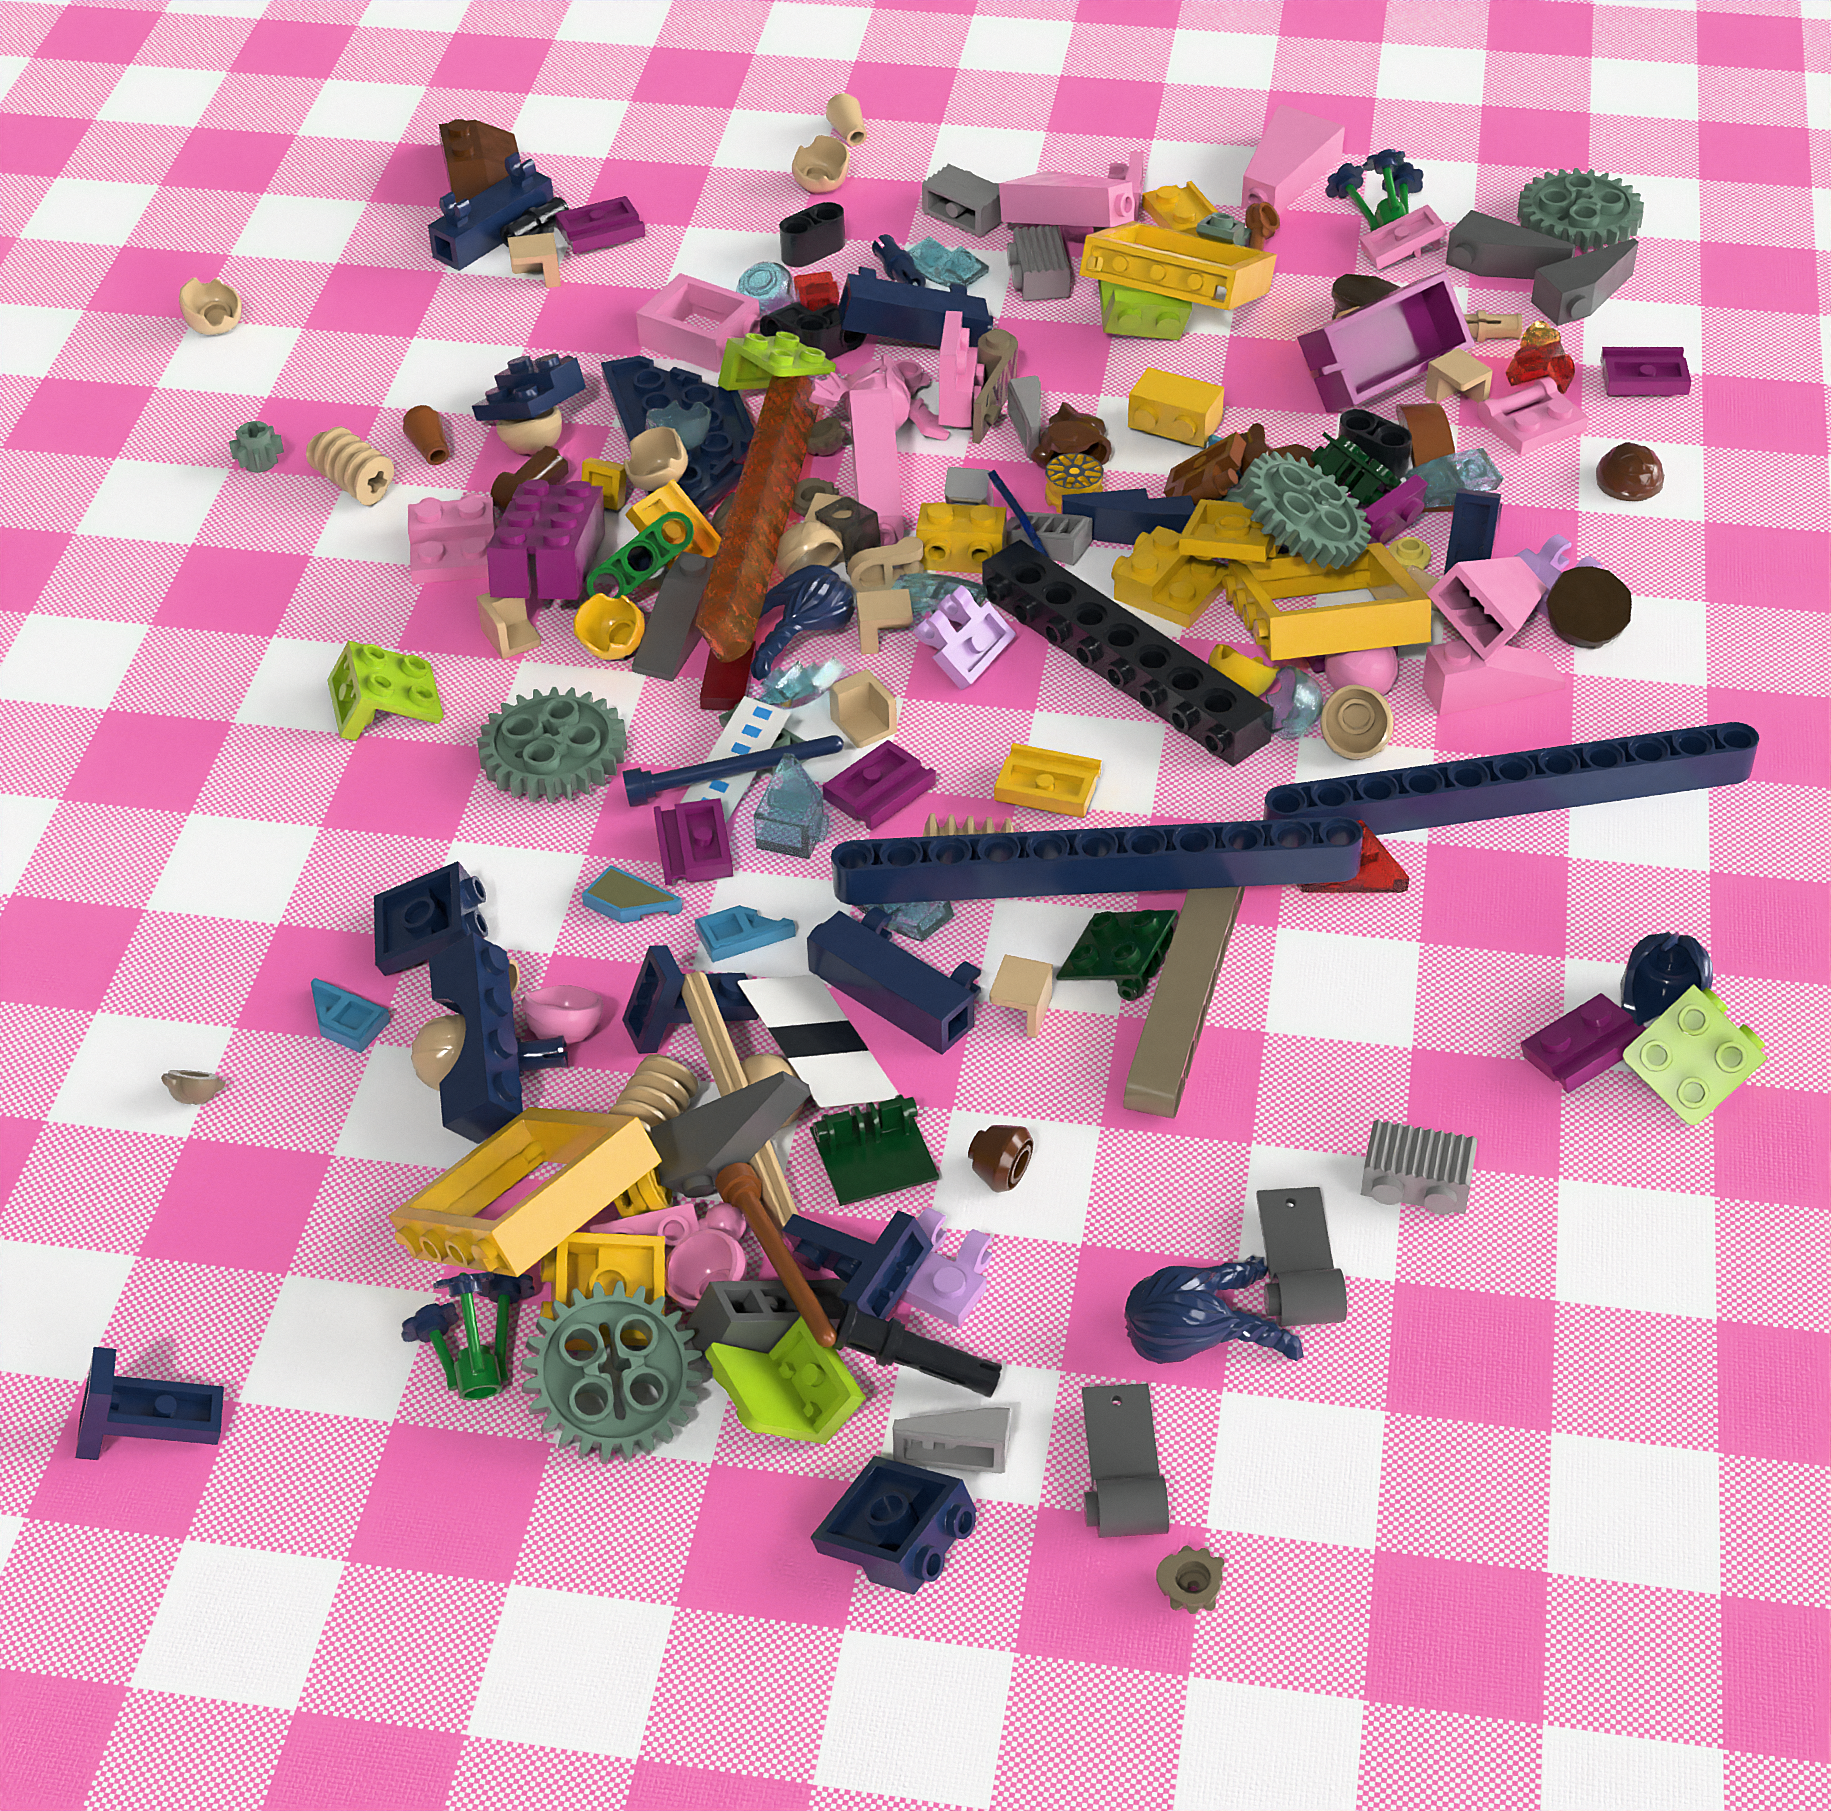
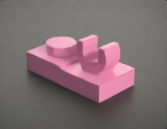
[1108,151,1144,222]
[1359,204,1447,270]

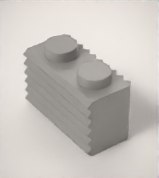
[922,163,1001,238]
[1007,224,1070,301]
[1360,1119,1478,1215]

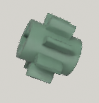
[229,421,284,473]

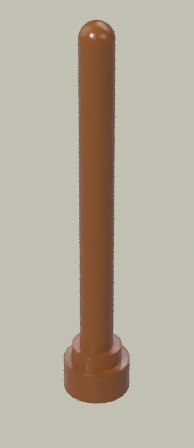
[715,1162,837,1348]

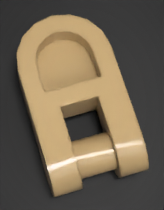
[847,536,925,592]

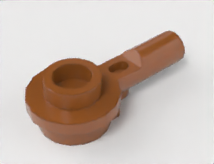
[1245,202,1280,251]

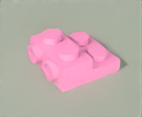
[939,311,985,429]
[408,493,497,584]

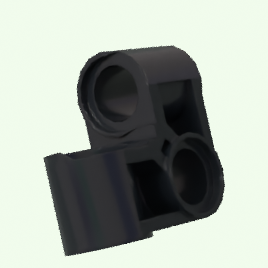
[759,302,867,360]

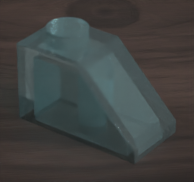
[754,753,829,859]

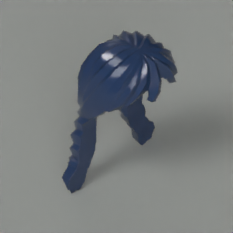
[711,565,855,681]
[1620,931,1713,1026]
[1124,1255,1304,1364]

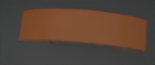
[1396,403,1460,513]

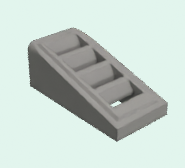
[1007,375,1041,461]
[944,467,995,507]
[1006,511,1093,566]
[892,1407,1010,1474]

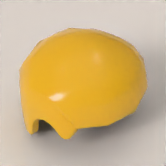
[573,593,645,660]
[1208,644,1280,697]

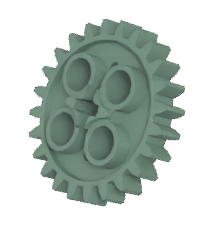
[1517,168,1644,252]
[1239,451,1371,569]
[477,687,627,803]
[521,1281,703,1464]

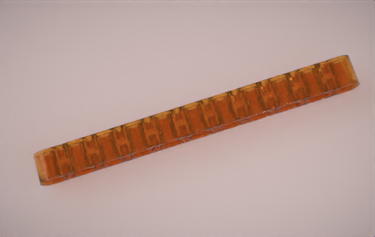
[696,375,820,663]

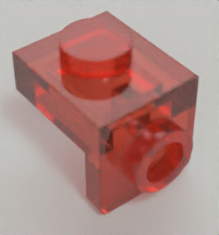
[793,271,839,312]
[1505,341,1575,394]

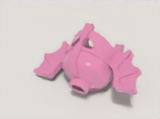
[809,354,950,441]

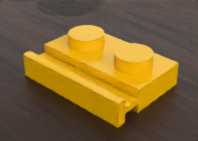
[1142,181,1218,236]
[625,479,727,570]
[994,743,1102,818]

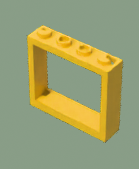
[1079,221,1277,311]
[1222,542,1431,661]
[388,1107,662,1277]

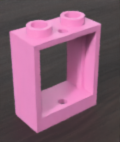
[636,273,761,373]

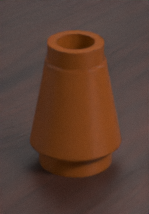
[403,405,450,465]

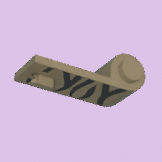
[972,329,1018,444]

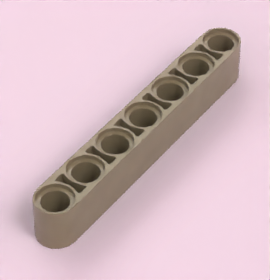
[1123,886,1246,1119]

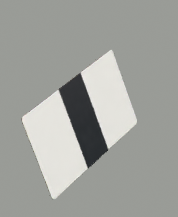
[737,974,899,1108]

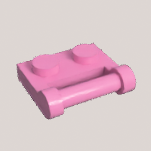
[1477,376,1589,456]

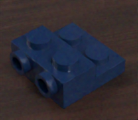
[472,353,586,421]
[374,861,488,976]
[810,1455,977,1595]

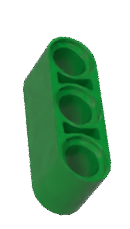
[586,511,694,599]

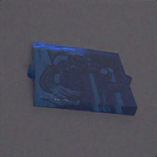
[987,469,1050,558]

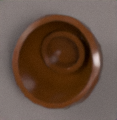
[1596,442,1665,501]

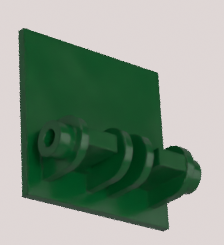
[1310,432,1402,508]
[1056,909,1178,1001]
[809,1094,940,1206]

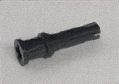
[832,1301,1002,1398]

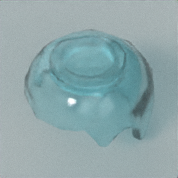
[736,261,798,312]
[645,401,711,451]
[1266,664,1323,740]

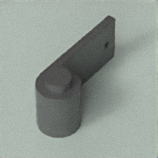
[1256,1186,1347,1327]
[1081,1383,1169,1538]

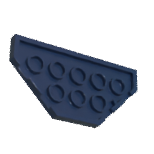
[601,355,757,503]

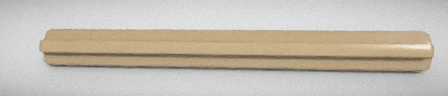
[680,971,799,1239]

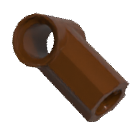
[490,446,569,511]

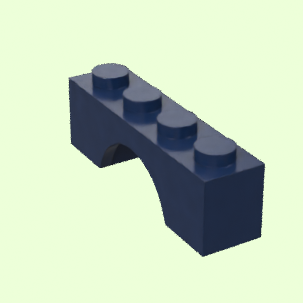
[429,932,523,1144]

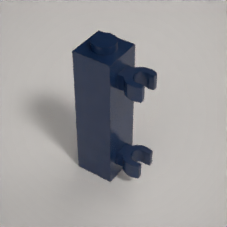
[428,152,554,271]
[838,266,993,348]
[807,907,981,1055]

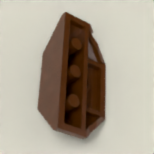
[439,119,521,203]

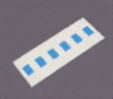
[680,696,791,823]

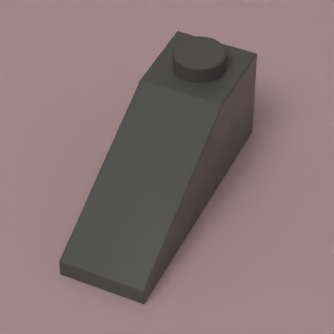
[1446,210,1576,280]
[1531,238,1639,326]
[632,551,725,682]
[650,1071,811,1198]
[685,1279,847,1368]

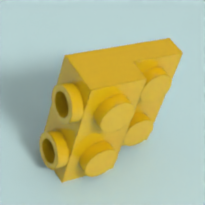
[1179,499,1281,564]
[1111,526,1229,629]
[540,1232,665,1351]

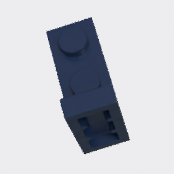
[1444,488,1503,575]
[622,945,759,1054]
[781,1210,934,1320]
[75,1347,224,1460]

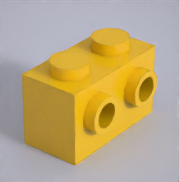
[1128,367,1224,448]
[916,502,1007,573]

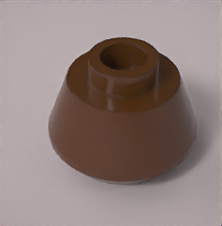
[968,1125,1034,1193]

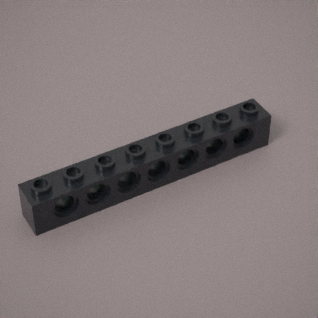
[982,539,1274,767]

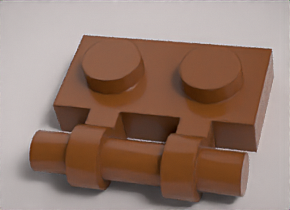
[1163,431,1246,506]

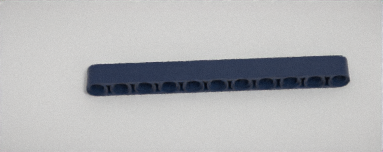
[1263,722,1760,837]
[831,816,1363,905]

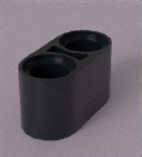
[779,202,845,267]
[1338,409,1412,480]

